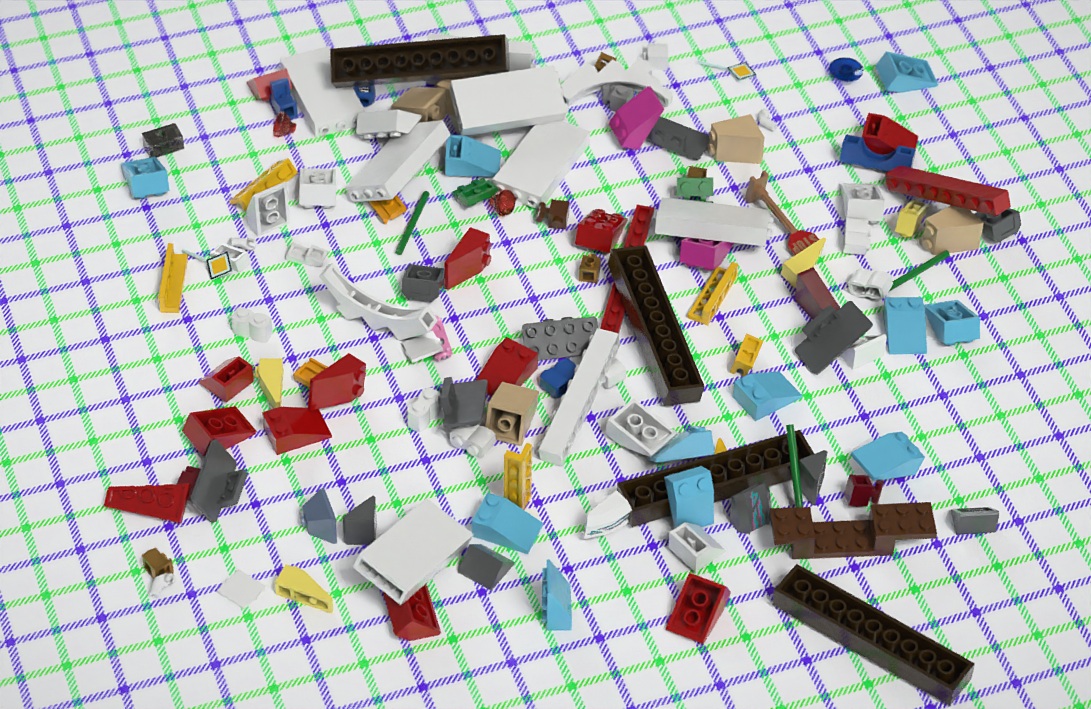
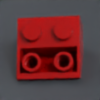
[199,356,254,403]

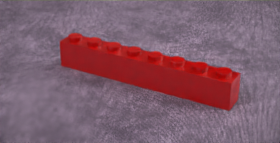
[885,165,1011,216]

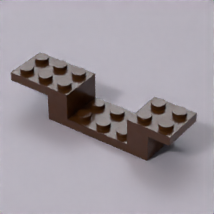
[769,502,937,560]

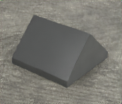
[799,450,828,506]
[342,495,377,545]
[951,507,1000,535]
[458,544,515,591]

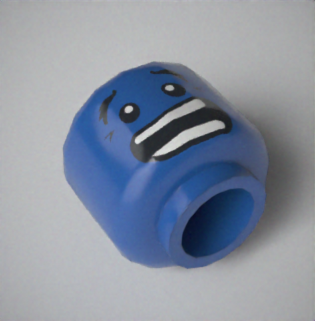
[353,85,376,107]

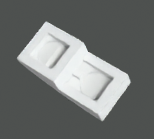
[286,242,329,266]

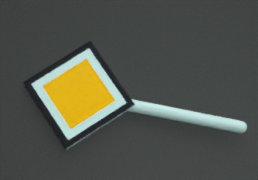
[696,60,757,82]
[181,249,233,280]

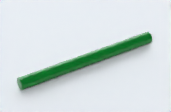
[395,191,430,255]
[889,250,950,292]
[786,424,804,507]

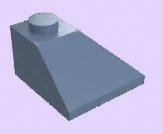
[300,488,337,544]

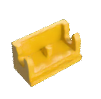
[730,333,764,377]

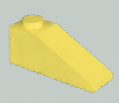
[895,199,930,238]
[781,237,826,289]
[255,358,284,409]
[275,564,334,614]

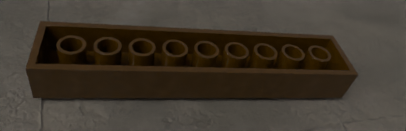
[330,34,510,88]
[608,245,705,406]
[617,430,814,527]
[772,564,975,706]

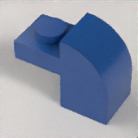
[270,78,298,122]

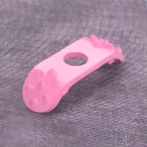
[431,315,453,361]

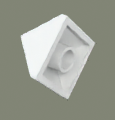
[840,334,887,370]

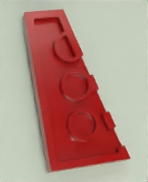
[104,483,191,524]

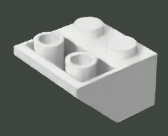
[668,522,726,572]

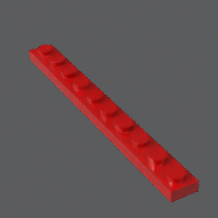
[600,204,655,334]

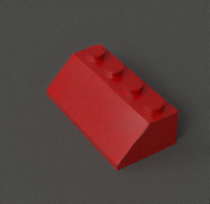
[383,583,441,641]

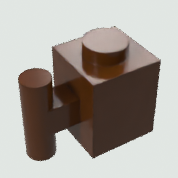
[536,199,570,230]

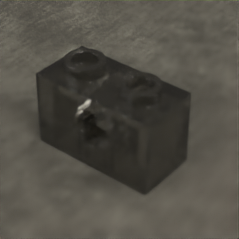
[142,123,184,157]

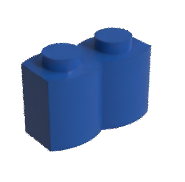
[539,358,577,399]

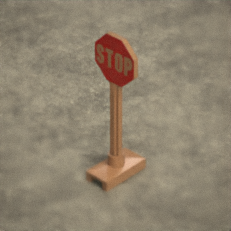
[744,170,820,256]

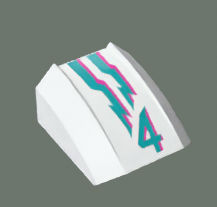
[583,490,632,539]

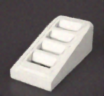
[209,243,251,273]

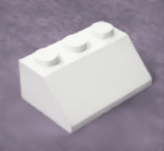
[356,109,421,139]

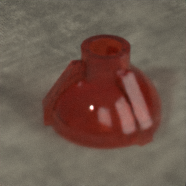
[273,111,297,137]
[490,190,516,217]

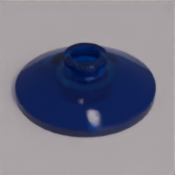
[829,57,864,82]

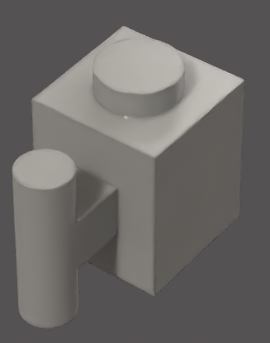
[602,84,634,112]

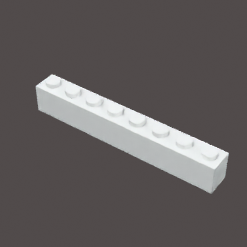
[538,328,620,467]

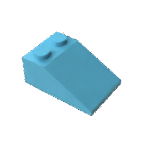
[875,51,939,93]
[121,156,170,199]
[883,297,927,355]
[924,300,980,345]
[733,371,803,422]
[649,426,715,463]
[850,431,925,481]
[664,466,714,528]
[472,492,543,554]

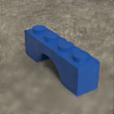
[839,134,916,172]

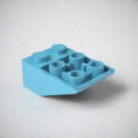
[445,135,501,177]
[542,559,572,631]

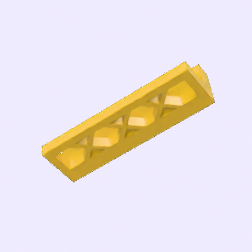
[229,158,298,212]
[159,243,188,313]
[687,262,738,326]
[504,443,532,510]

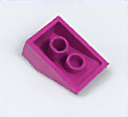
[609,86,664,150]
[679,237,734,271]

